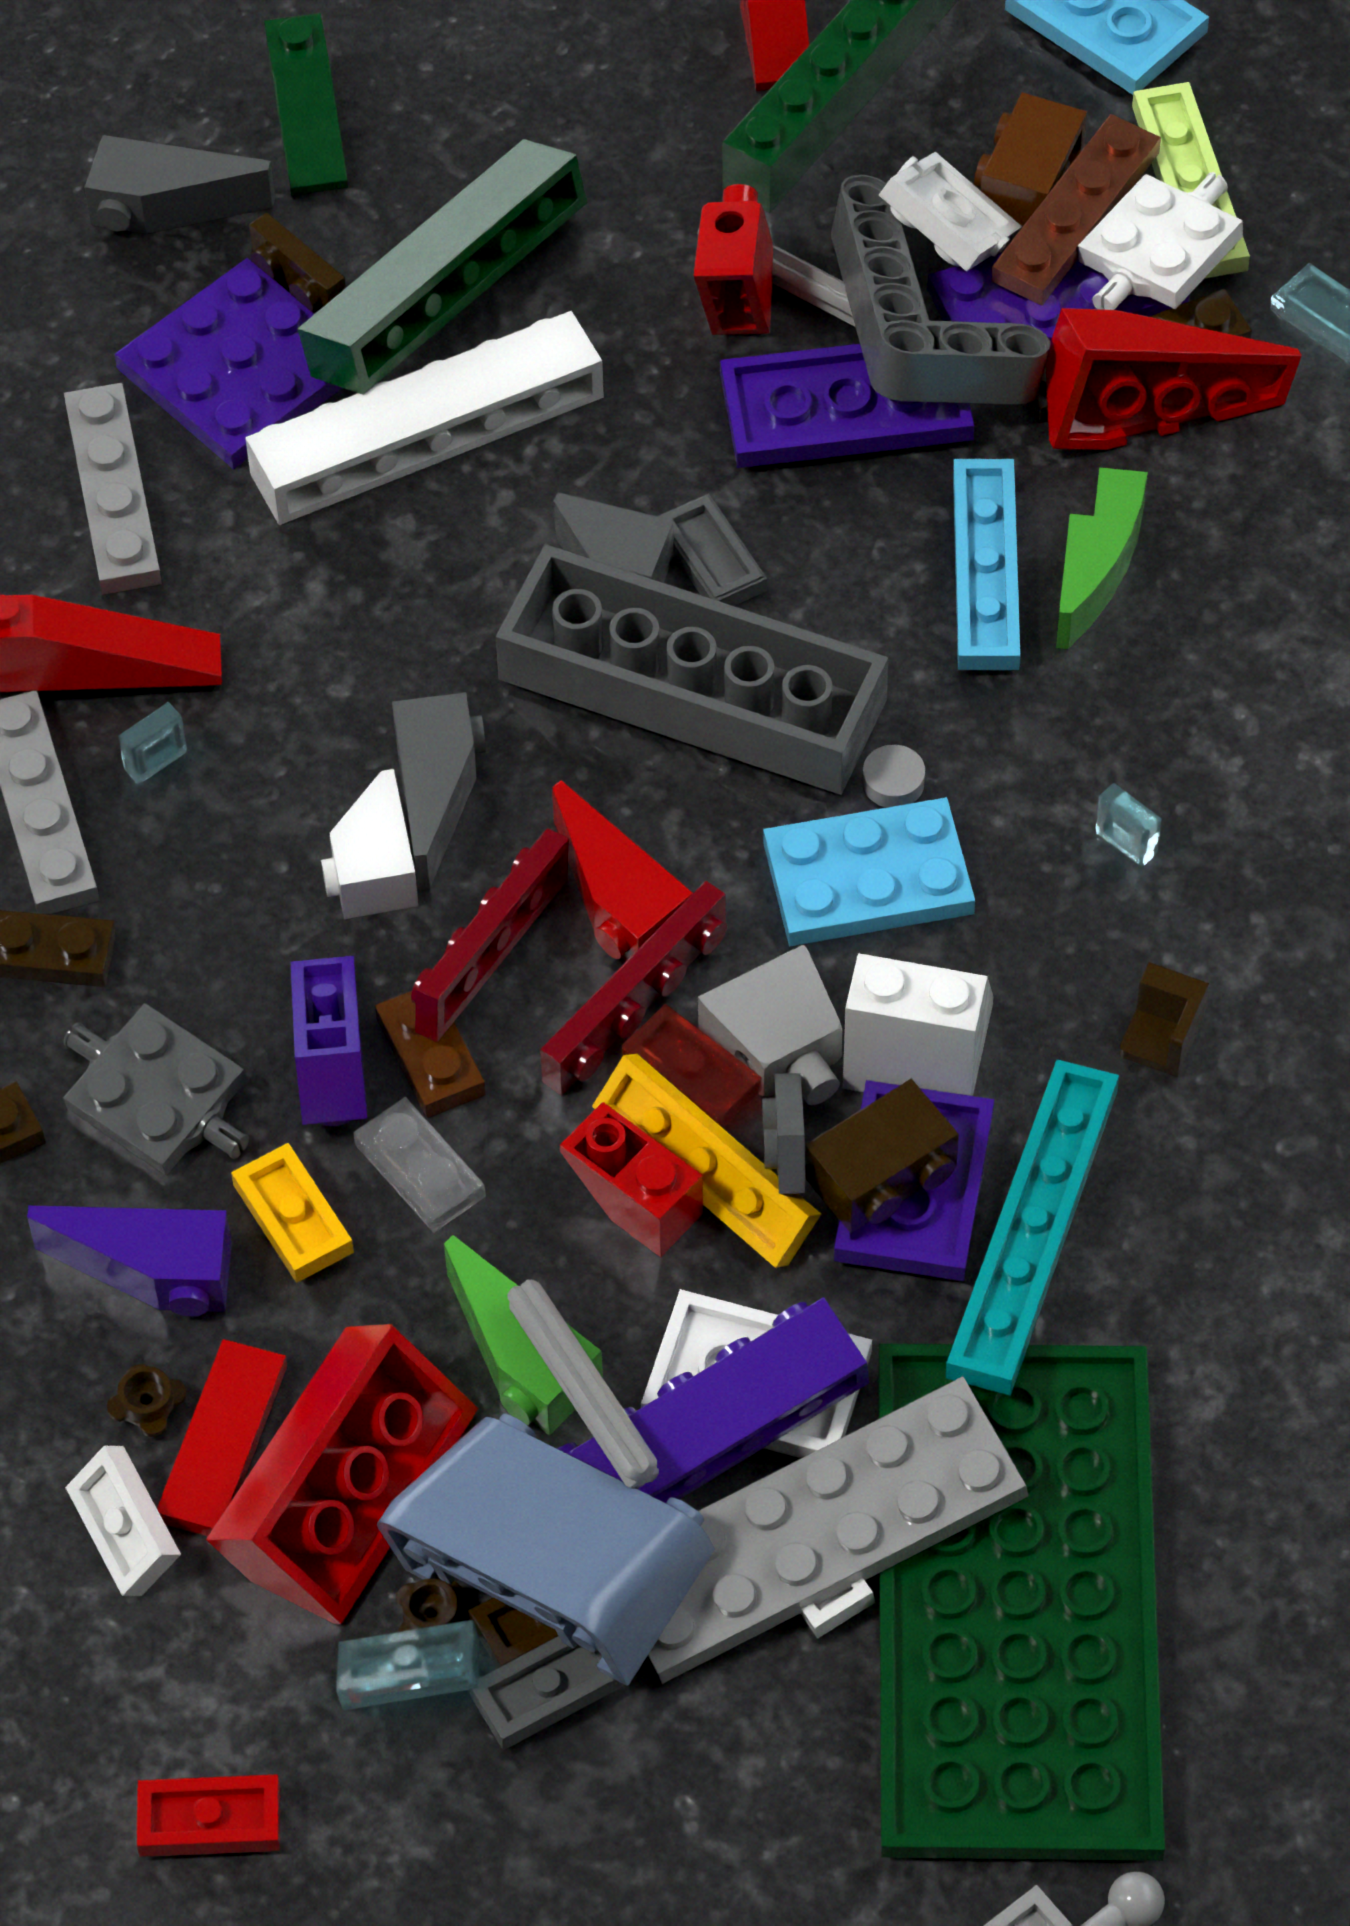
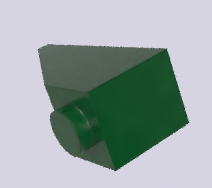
[264,13,348,196]

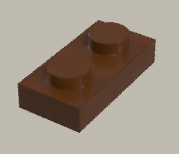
[375,991,486,1118]

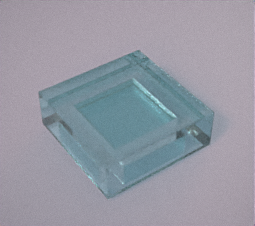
[119,702,187,784]
[1096,783,1161,866]

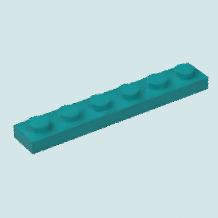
[946,1060,1119,1396]

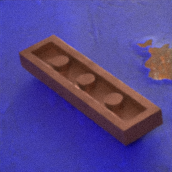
[991,114,1161,305]

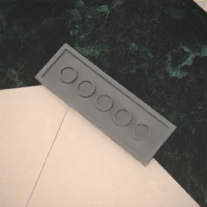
[647,1376,1028,1684]

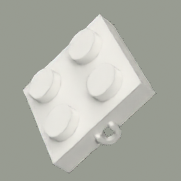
[879,152,1022,271]

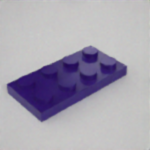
[927,252,1190,342]
[720,344,974,468]

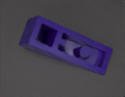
[290,956,367,1126]
[27,1205,232,1316]

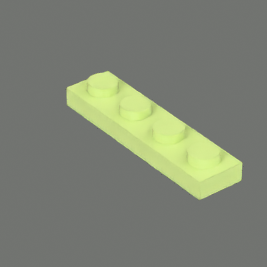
[1132,82,1250,278]

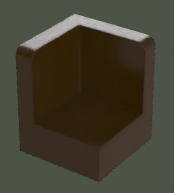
[1119,962,1209,1078]

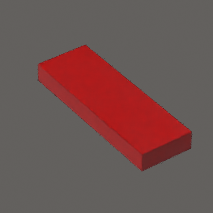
[157,1339,287,1536]

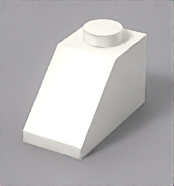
[321,769,418,919]

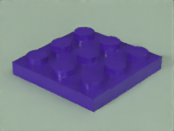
[115,258,342,469]

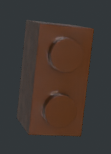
[974,92,1087,226]

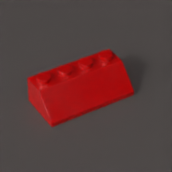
[206,1324,479,1624]

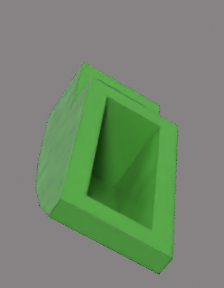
[1056,468,1148,649]

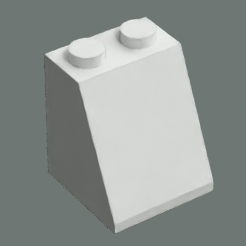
[843,953,993,1096]

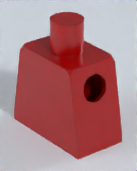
[694,184,773,335]

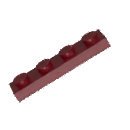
[411,828,569,1042]
[540,881,727,1096]

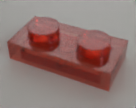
[622,1004,762,1128]

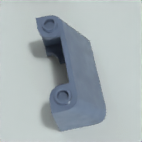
[377,1414,715,1686]

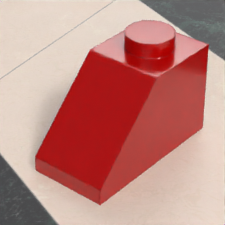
[740,0,809,91]

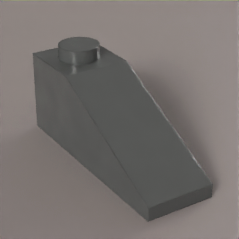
[84,135,275,234]
[392,692,486,891]

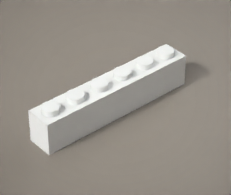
[245,311,604,525]

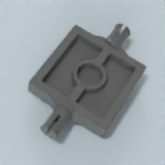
[63,1003,249,1176]

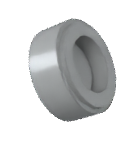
[862,745,925,808]

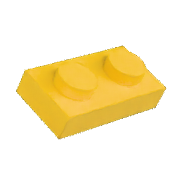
[231,1143,354,1283]

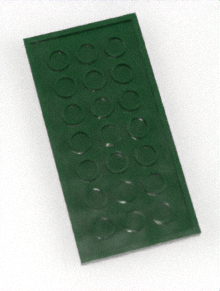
[878,1344,1165,1861]

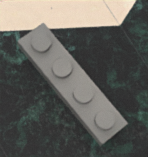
[64,383,162,595]
[0,690,100,914]

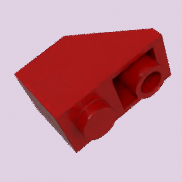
[560,1102,703,1258]

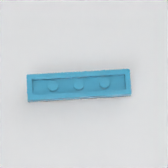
[953,459,1020,670]

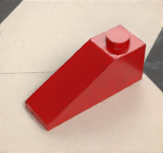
[552,780,693,961]

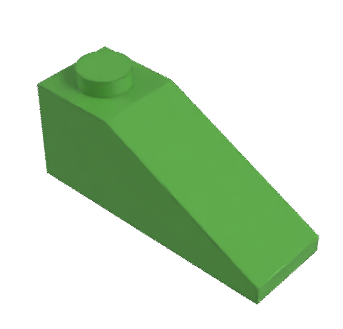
[444,1235,603,1436]

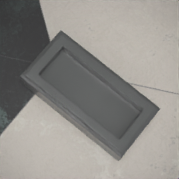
[657,493,767,606]

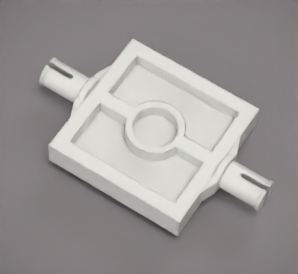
[1078,172,1243,310]

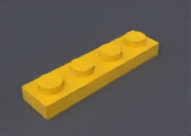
[592,1054,821,1268]

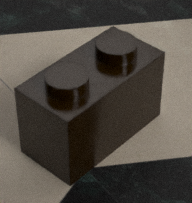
[805,1078,959,1233]

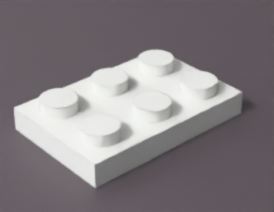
[641,1289,872,1458]

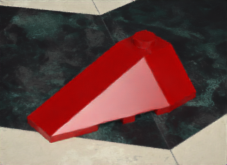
[1046,308,1302,450]
[0,595,222,692]

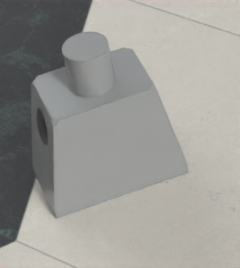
[698,944,843,1105]

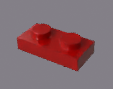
[137,1774,280,1857]

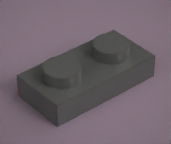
[762,1073,805,1194]
[469,1636,624,1751]

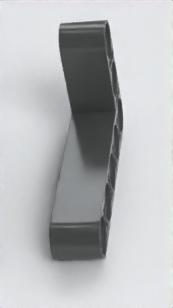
[831,175,1050,404]

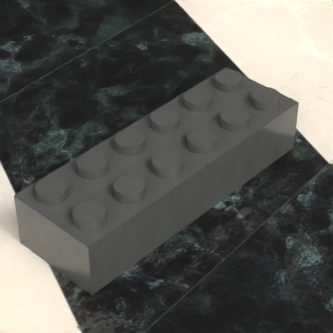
[496,544,888,795]

